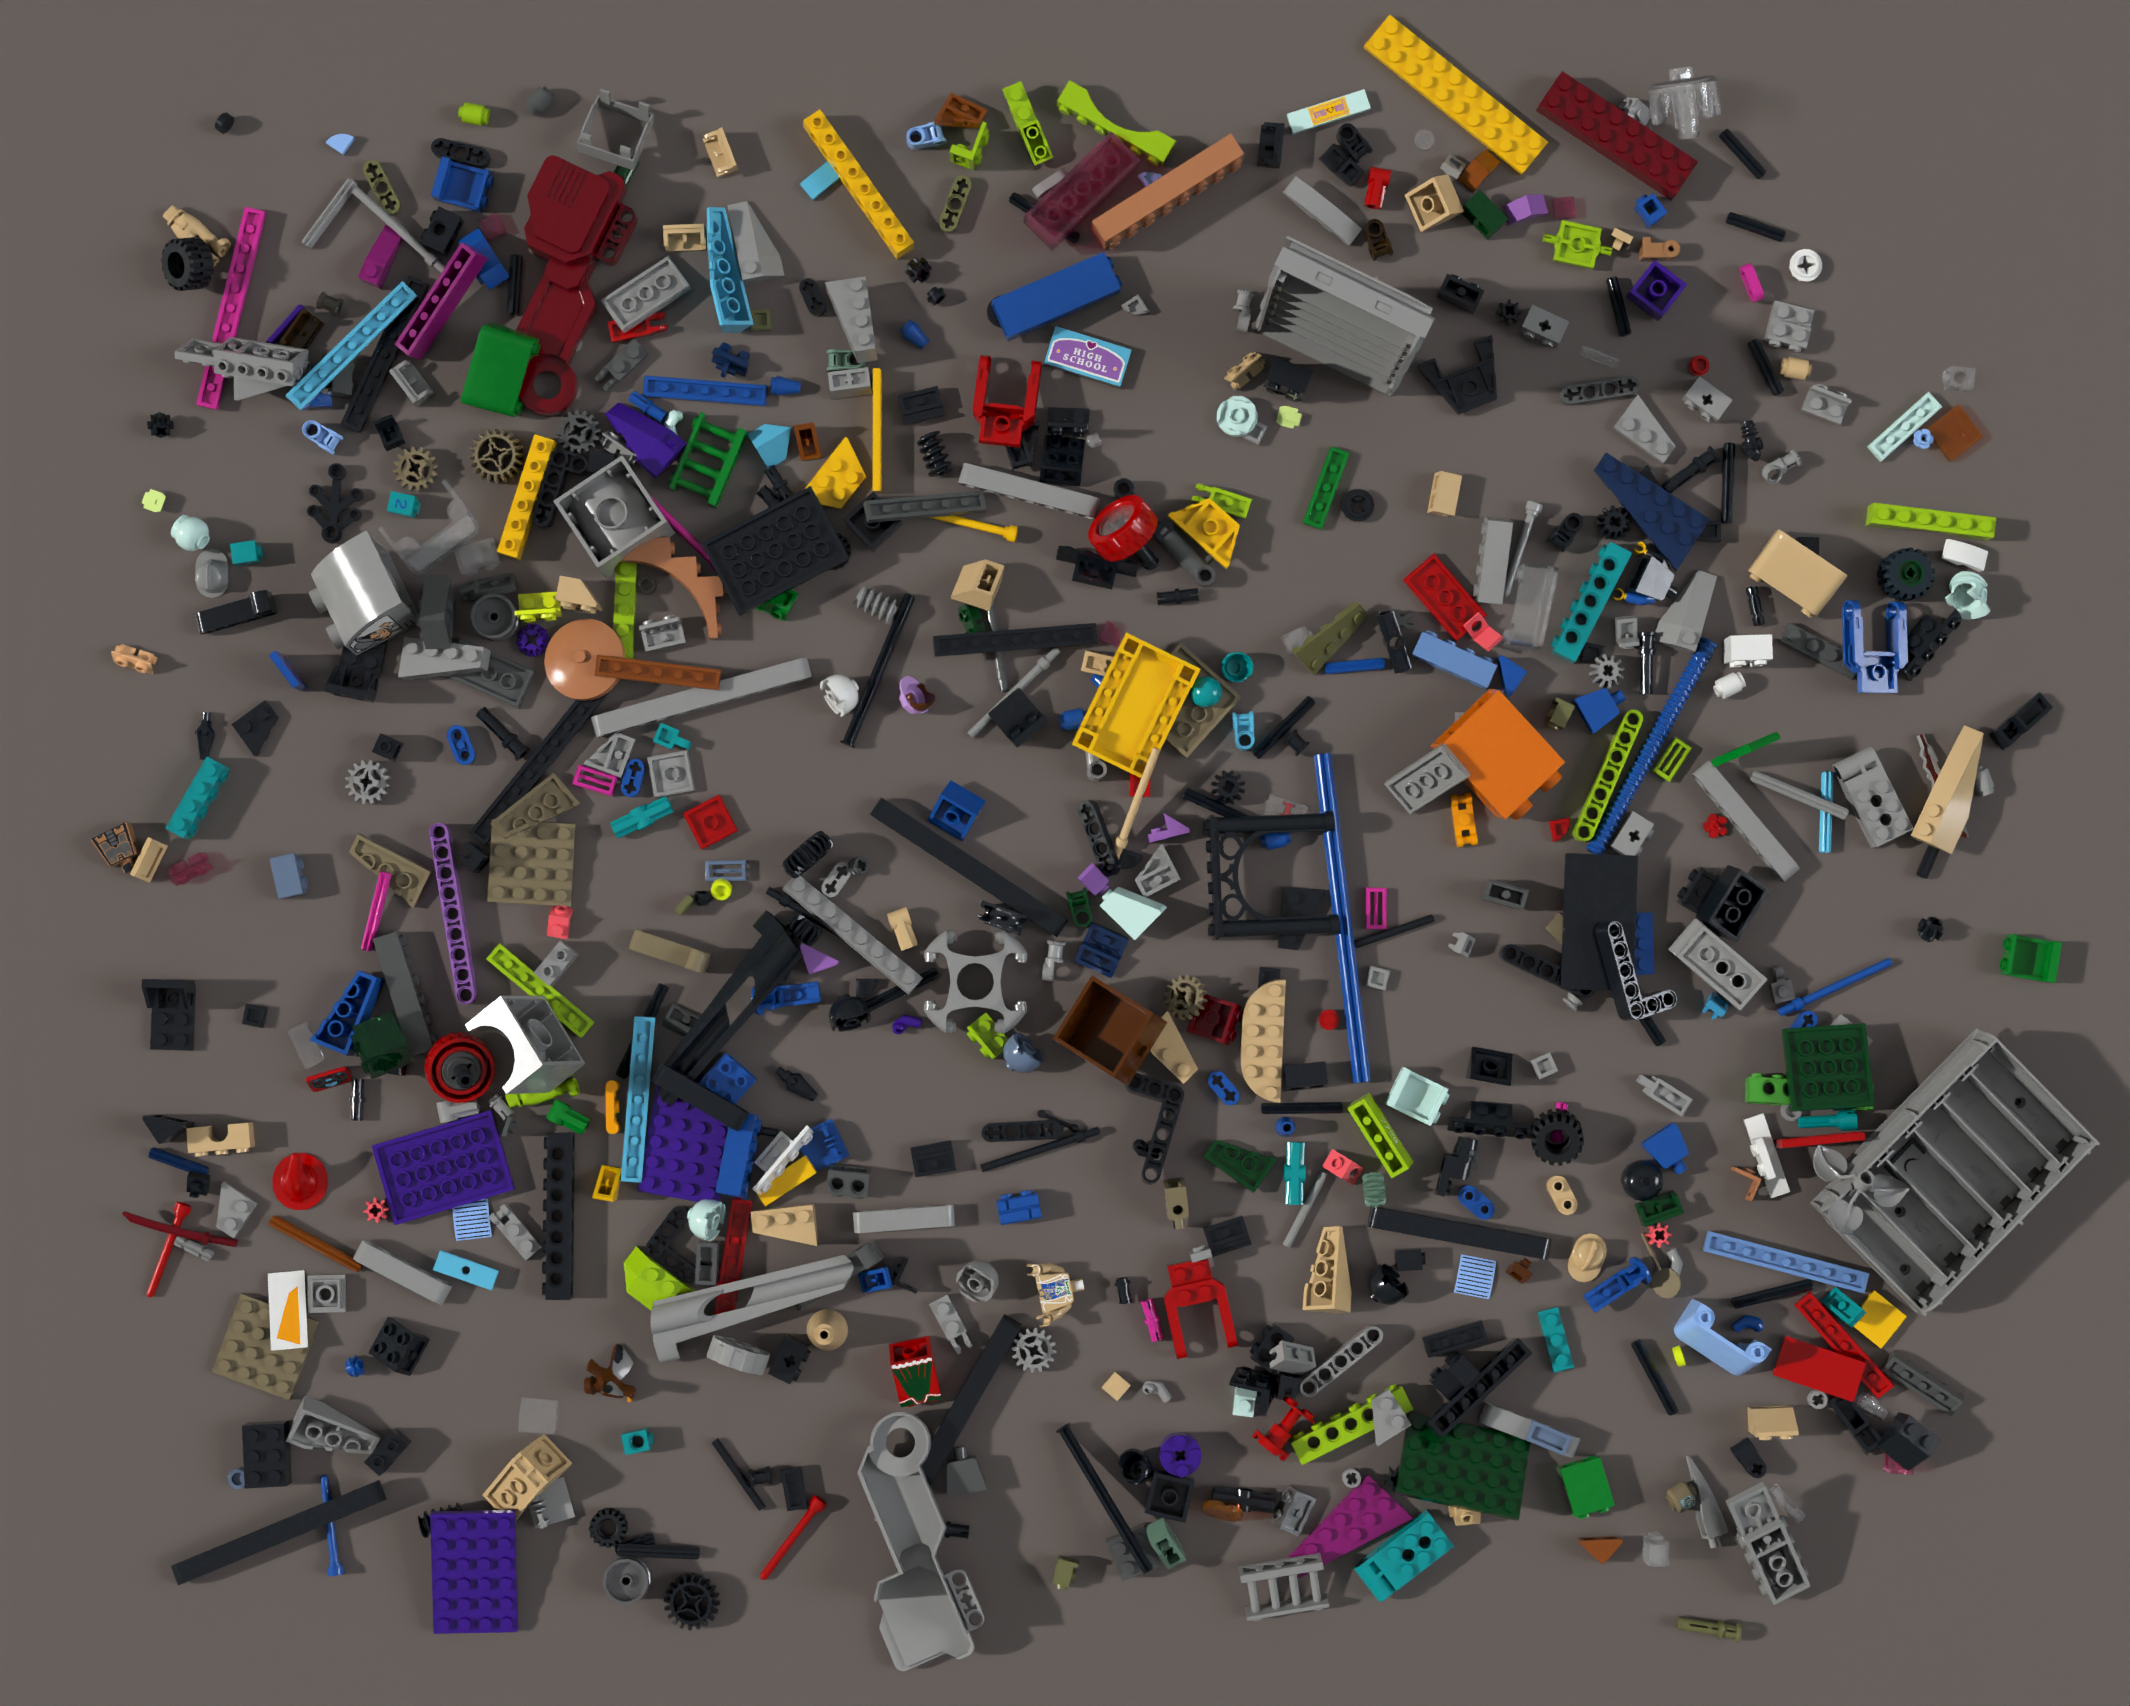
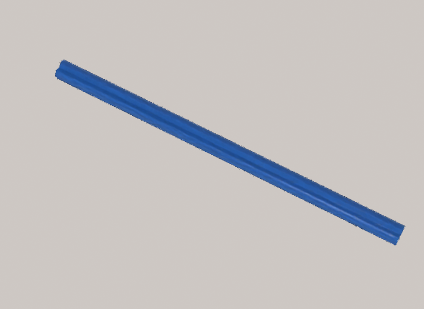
[1314,753,1371,1083]

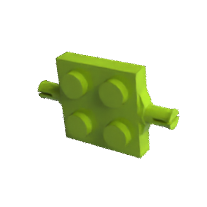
[1542,220,1613,270]

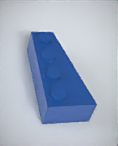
[310,971,385,1056]
[715,1113,761,1200]

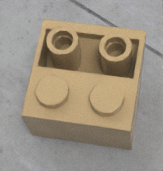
[951,559,1004,611]
[555,576,602,614]
[1747,1405,1799,1440]

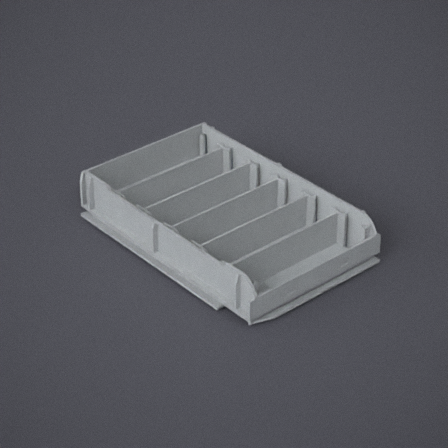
[1255,236,1435,396]
[1810,1028,2100,1316]

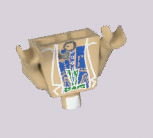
[1027,1263,1085,1327]

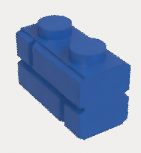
[997,1189,1042,1225]

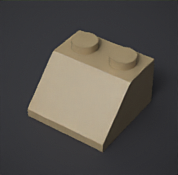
[1405,174,1464,232]

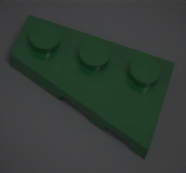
[1203,1140,1277,1193]

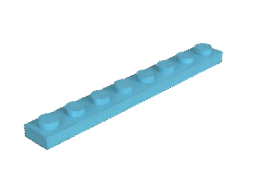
[286,281,417,411]
[620,1016,655,1183]

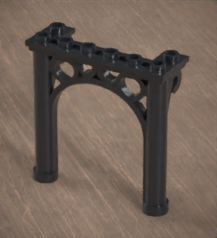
[1203,811,1339,940]

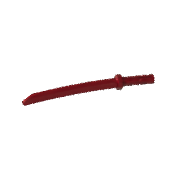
[122,1211,238,1247]

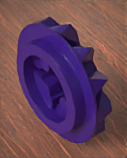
[516,624,549,657]

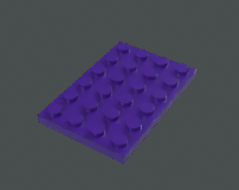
[638,1075,737,1202]
[372,1110,515,1225]
[430,1510,518,1634]

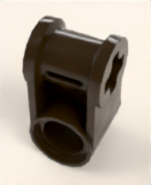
[1364,219,1393,261]

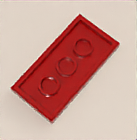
[1403,553,1487,642]
[1773,1132,1865,1148]
[1772,1335,1866,1402]

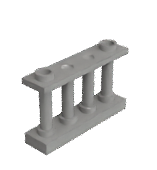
[1238,1553,1329,1621]

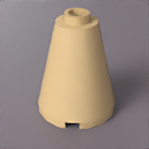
[807,1309,848,1351]

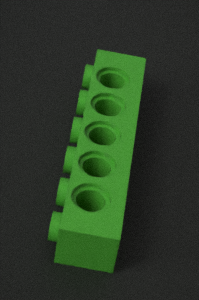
[1745,1073,1874,1111]

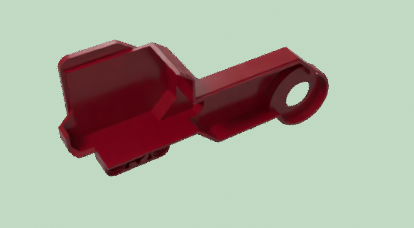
[516,155,638,416]

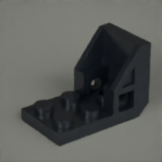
[324,640,388,703]
[142,979,196,1051]

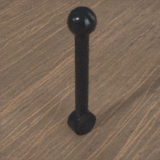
[1038,1110,1078,1132]

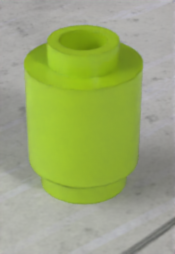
[458,102,490,126]

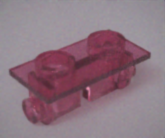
[167,852,214,886]

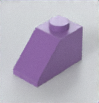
[1077,863,1109,896]

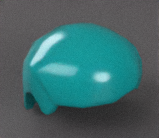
[1221,651,1254,683]
[1190,676,1222,708]

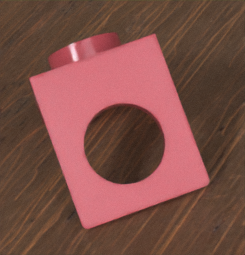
[1463,612,1503,652]
[1322,1149,1364,1186]

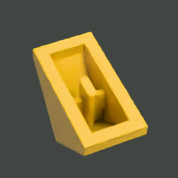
[592,1165,621,1202]

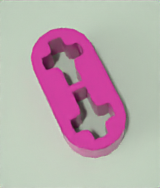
[1739,263,1764,303]

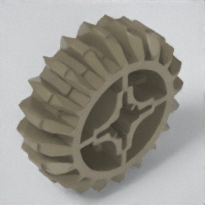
[468,428,525,484]

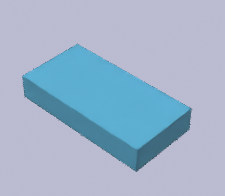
[800,161,840,200]

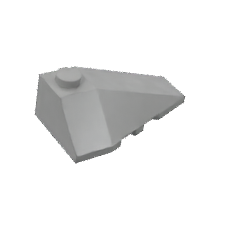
[727,201,785,285]

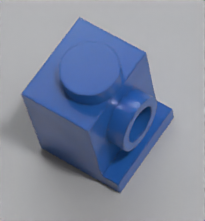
[1634,193,1668,229]

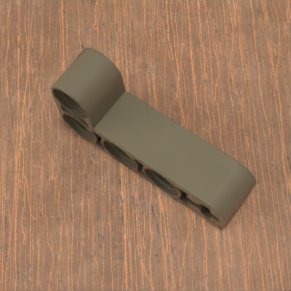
[628,929,711,974]

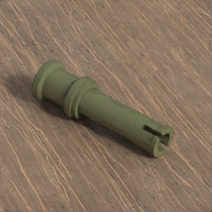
[1676,1616,1742,1642]

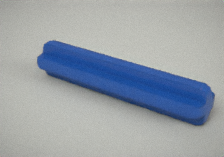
[1324,658,1385,674]

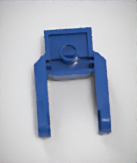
[1842,600,1908,694]

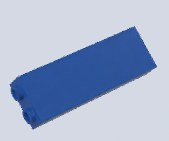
[991,252,1122,341]

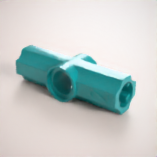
[610,796,674,839]
[1284,1142,1306,1205]

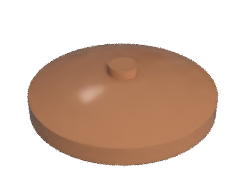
[544,619,626,701]

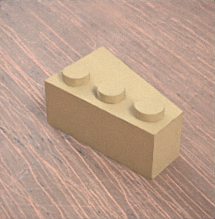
[1150,1011,1198,1084]
[750,1203,819,1246]

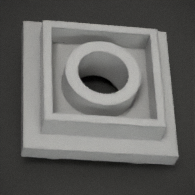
[307,1274,346,1313]

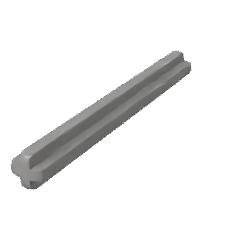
[1750,771,1849,820]

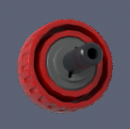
[424,1031,495,1103]

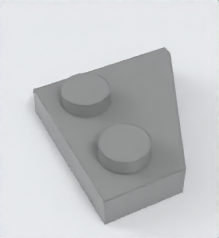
[1135,844,1181,897]
[1371,1389,1411,1446]

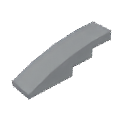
[1283,176,1362,245]

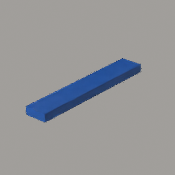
[643,376,768,407]

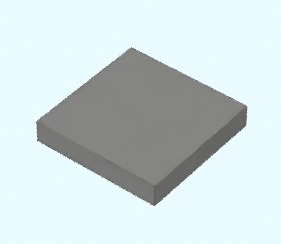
[647,750,695,798]

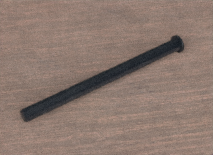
[840,593,915,749]
[1056,1423,1153,1574]

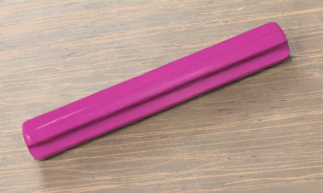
[361,871,391,951]

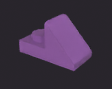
[1147,814,1190,843]

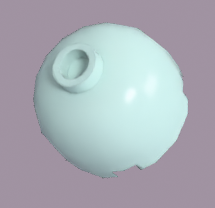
[687,1199,726,1242]

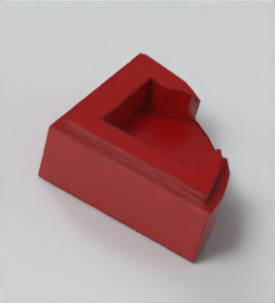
[1549,818,1570,842]

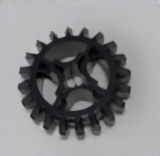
[782,831,833,879]
[664,1573,720,1630]

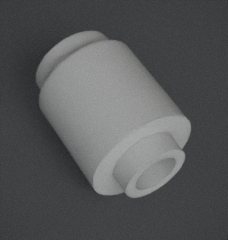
[1974,766,1995,798]

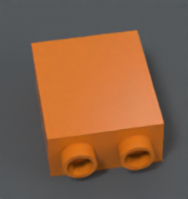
[1430,689,1565,821]

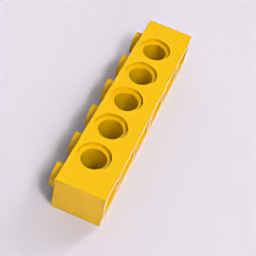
[497,434,558,561]

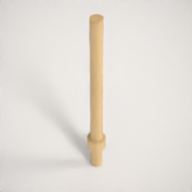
[1114,747,1161,859]

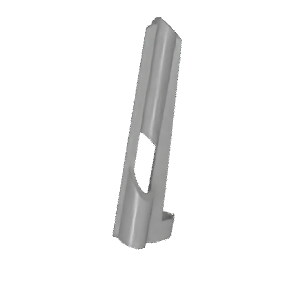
[651,1255,854,1364]

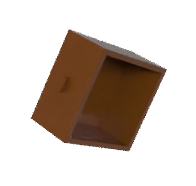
[1053,976,1167,1086]

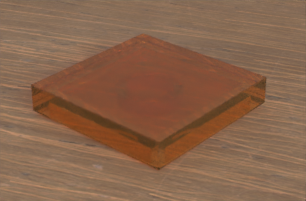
[1926,404,1984,462]

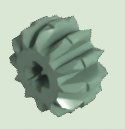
[1362,1172,1386,1207]

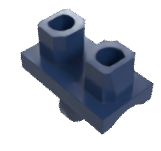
[711,342,750,378]

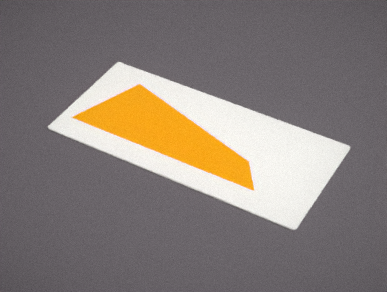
[268,1270,308,1351]

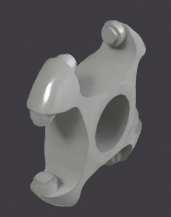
[924,930,1028,1034]

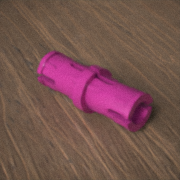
[1140,1298,1164,1342]

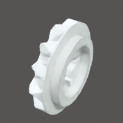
[1789,249,1822,282]

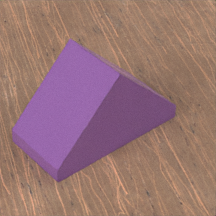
[1503,194,1549,226]
[800,943,840,974]

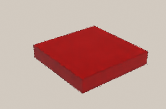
[683,795,738,850]

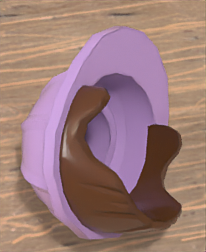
[899,676,935,714]

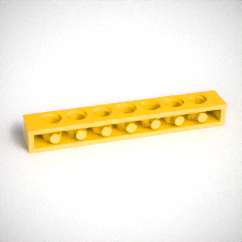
[803,109,914,259]

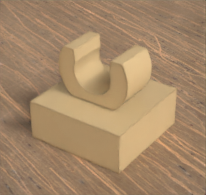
[1611,227,1633,250]

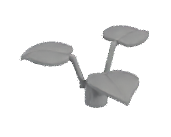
[1813,1145,1910,1234]

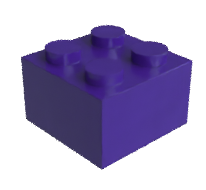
[1626,260,1687,321]

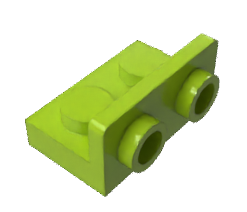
[966,1012,1008,1059]

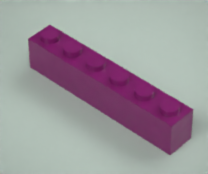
[394,242,488,360]

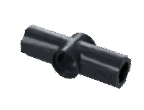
[1376,609,1412,674]
[1211,1486,1276,1514]

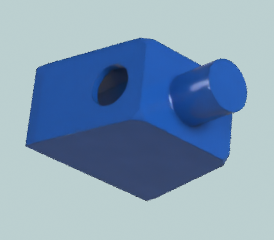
[1572,688,1626,734]
[1639,1122,1689,1175]

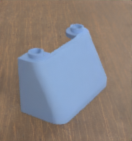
[1674,1299,1772,1376]

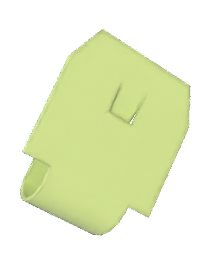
[1276,406,1302,429]
[142,489,166,512]

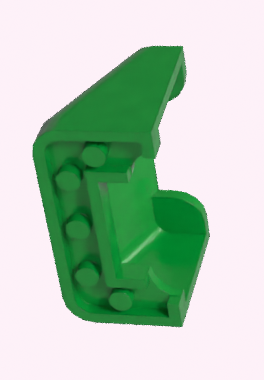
[461,322,540,417]

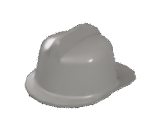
[195,549,228,598]

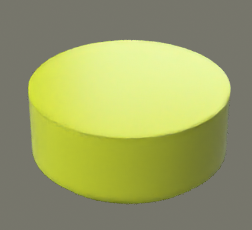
[711,879,732,900]
[1672,1345,1686,1367]

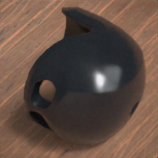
[1118,1448,1153,1485]

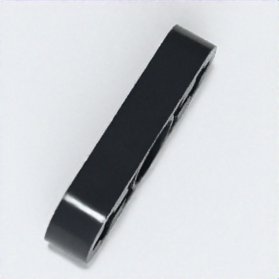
[431,138,491,168]

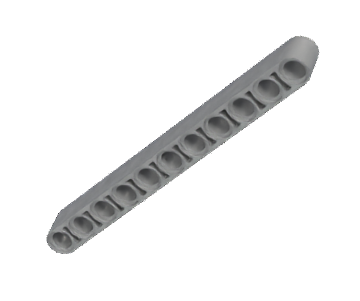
[591,657,812,738]

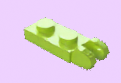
[1191,484,1252,519]

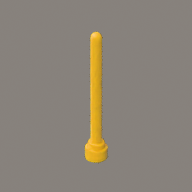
[930,515,1018,543]

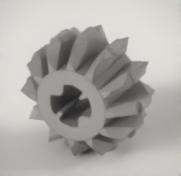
[1589,654,1625,689]

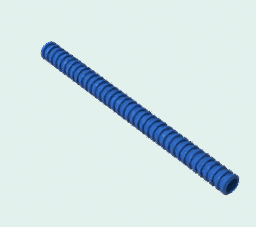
[1586,638,1718,854]

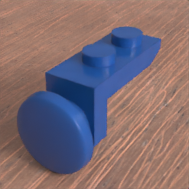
[751,981,821,1015]
[1583,1257,1652,1313]

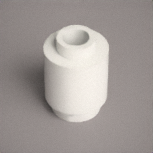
[1713,672,1746,699]

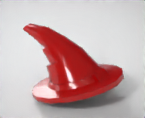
[272,1153,328,1210]

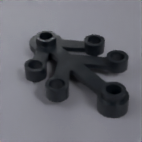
[307,463,364,544]

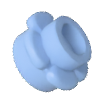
[1913,429,1934,449]

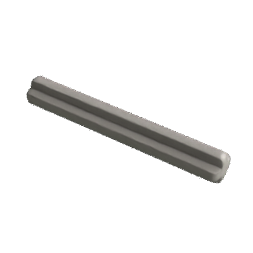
[302,178,357,249]

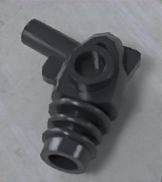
[1741,420,1764,462]

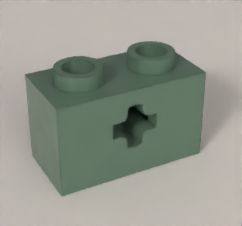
[1145,1518,1186,1569]

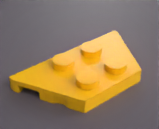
[805,437,867,510]
[1167,498,1240,569]

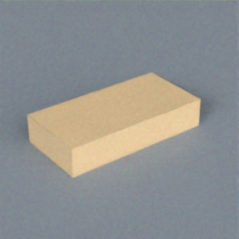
[130,837,168,883]

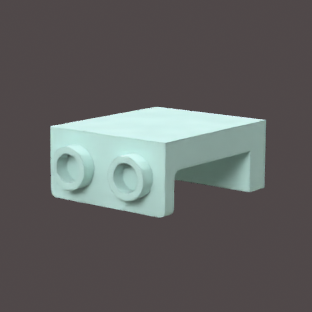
[1384,1067,1450,1126]

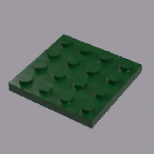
[1781,1023,1875,1112]

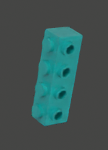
[166,756,230,840]

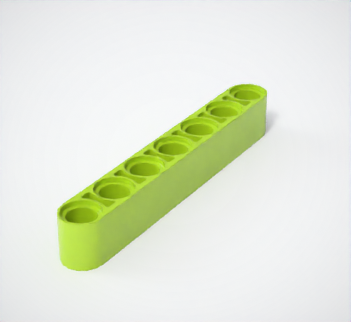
[1573,710,1643,842]

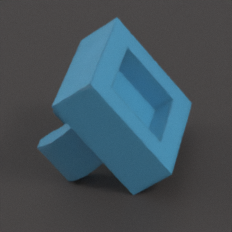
[1702,991,1729,1020]

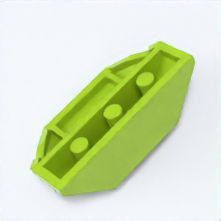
[624,1246,696,1311]

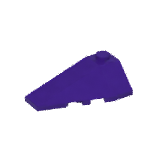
[605,403,687,478]

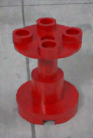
[1252,1395,1315,1462]

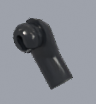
[1133,1139,1160,1159]

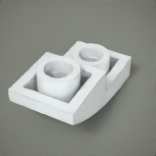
[1941,539,1988,572]

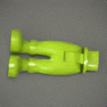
[505,1073,580,1108]

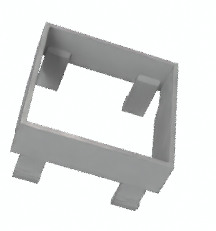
[577,89,654,170]

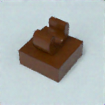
[1505,1258,1533,1284]

